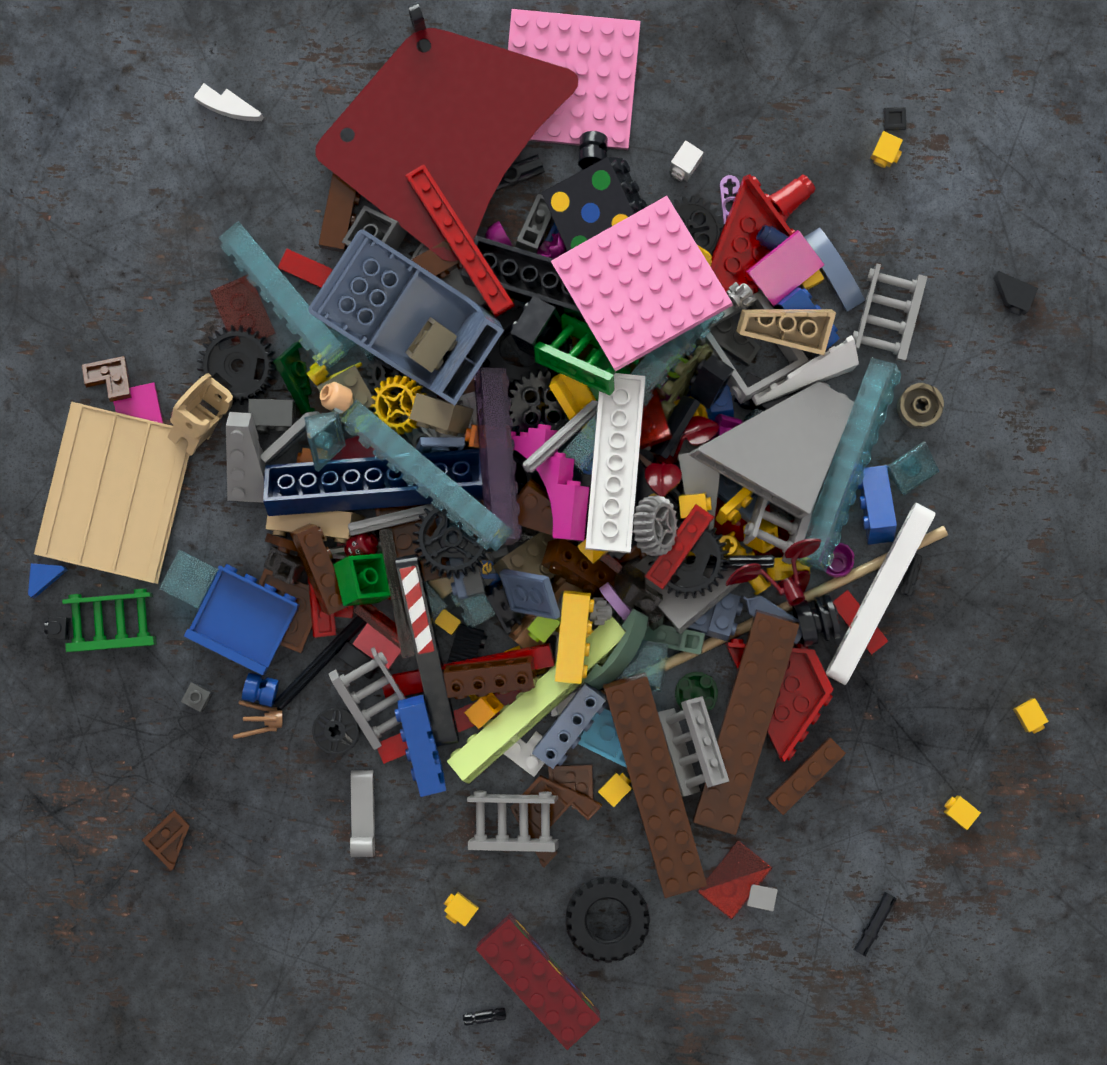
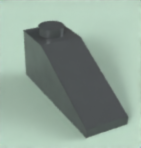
[515,194,552,254]

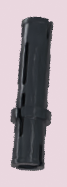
[853,892,897,957]

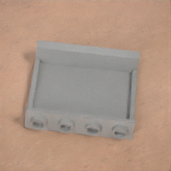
[628,523,741,634]

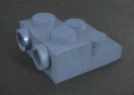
[687,593,743,641]

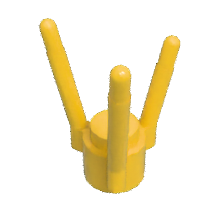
[306,344,362,386]

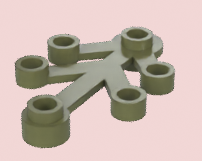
[661,343,713,420]

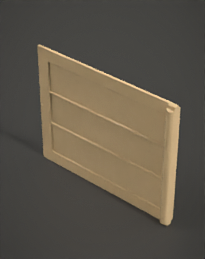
[34,402,190,584]

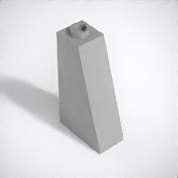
[678,452,721,530]

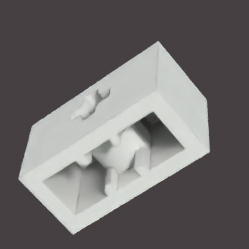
[669,140,704,182]

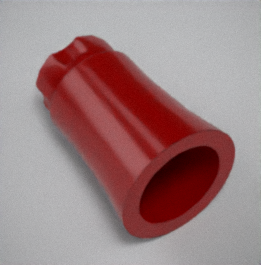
[769,175,815,219]

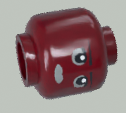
[344,532,378,556]

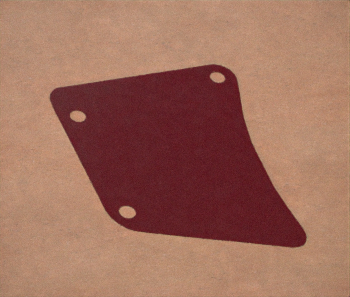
[315,28,578,262]

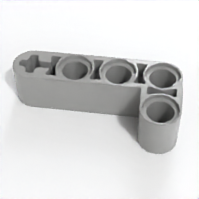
[350,770,375,858]

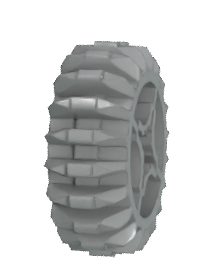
[632,495,678,556]

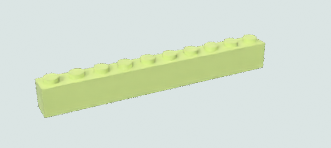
[447,616,626,784]

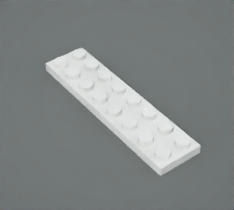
[585,373,645,553]

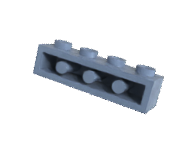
[532,682,607,769]

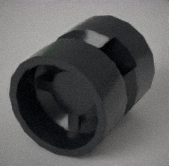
[578,131,608,170]

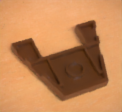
[510,775,602,867]

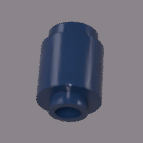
[756,225,788,251]

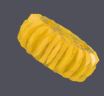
[370,375,427,435]

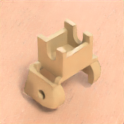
[167,373,233,456]

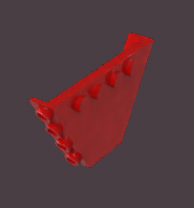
[710,174,796,295]
[725,639,833,762]

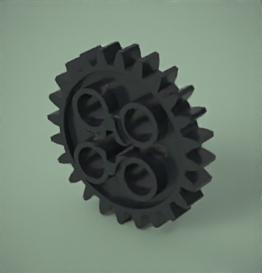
[674,196,725,256]
[505,369,570,434]

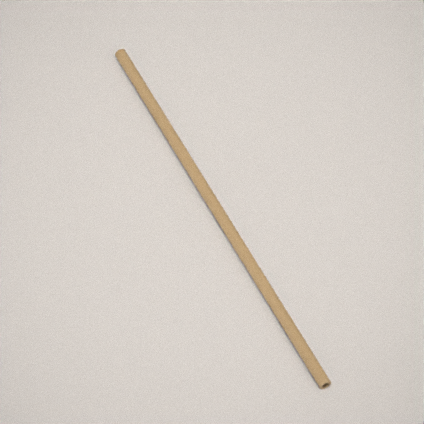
[601,526,948,700]

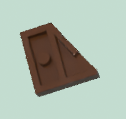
[142,809,189,871]

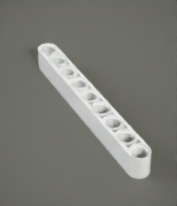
[826,503,935,685]

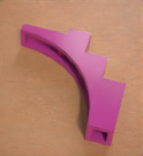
[495,424,589,541]

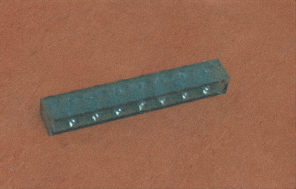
[218,221,349,369]

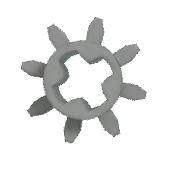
[726,282,753,309]
[588,598,612,625]

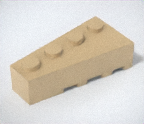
[736,309,836,355]
[266,511,365,543]

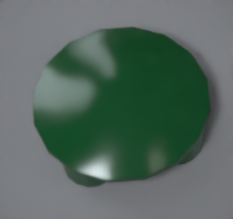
[675,672,718,711]

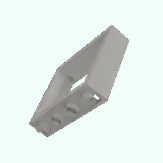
[693,290,809,404]

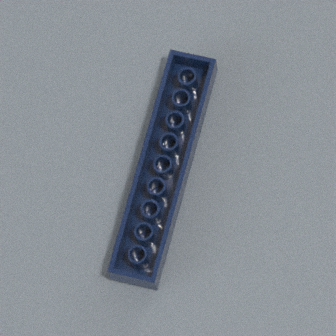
[263,449,487,516]

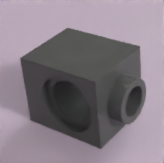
[181,682,214,712]

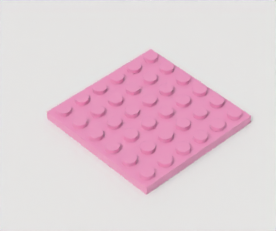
[508,9,640,150]
[551,196,733,372]

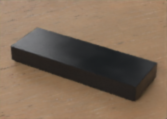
[649,395,700,459]

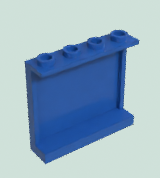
[184,564,300,676]

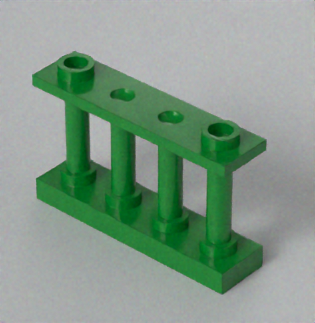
[534,314,639,396]
[62,589,157,652]

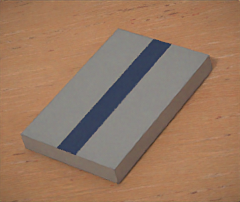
[260,411,320,463]

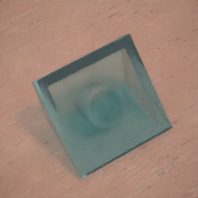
[304,411,346,471]
[887,441,939,495]

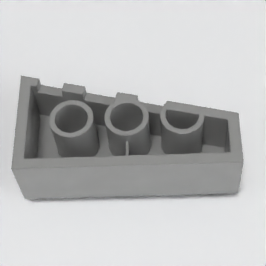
[226,412,266,503]

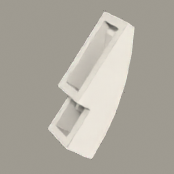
[194,83,264,121]

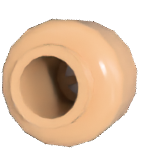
[320,382,353,414]

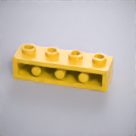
[555,590,595,684]

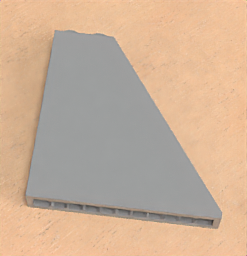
[689,381,855,519]

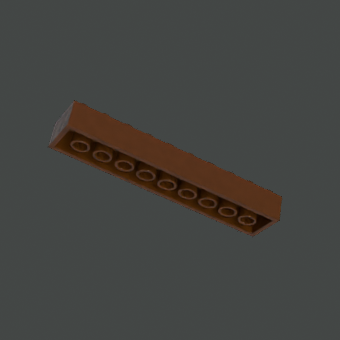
[693,609,799,835]
[603,672,707,898]

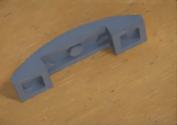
[804,227,865,312]

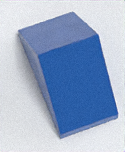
[28,563,68,598]

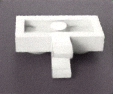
[503,731,545,777]

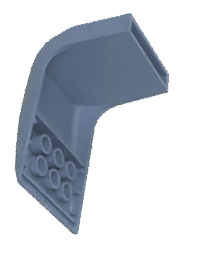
[308,230,504,405]

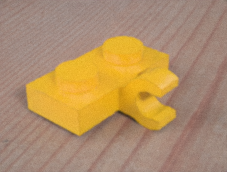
[715,487,753,525]

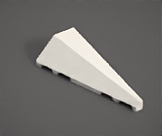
[752,335,859,406]

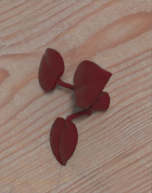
[644,416,719,497]
[726,539,821,606]

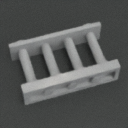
[852,264,927,363]
[743,493,819,564]
[328,647,406,750]
[658,696,729,797]
[467,790,559,852]

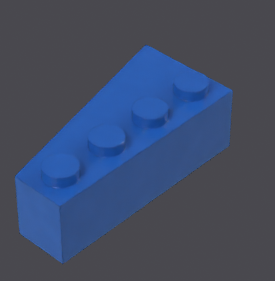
[395,695,446,797]

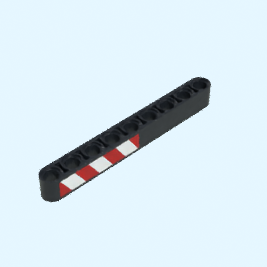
[395,554,459,747]

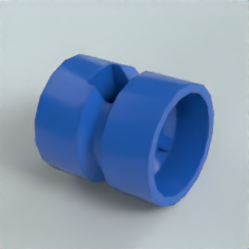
[242,673,279,707]

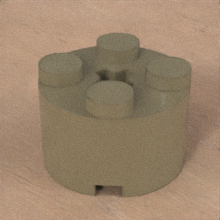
[897,383,944,429]

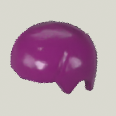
[485,221,512,246]
[537,233,567,259]
[821,542,855,578]

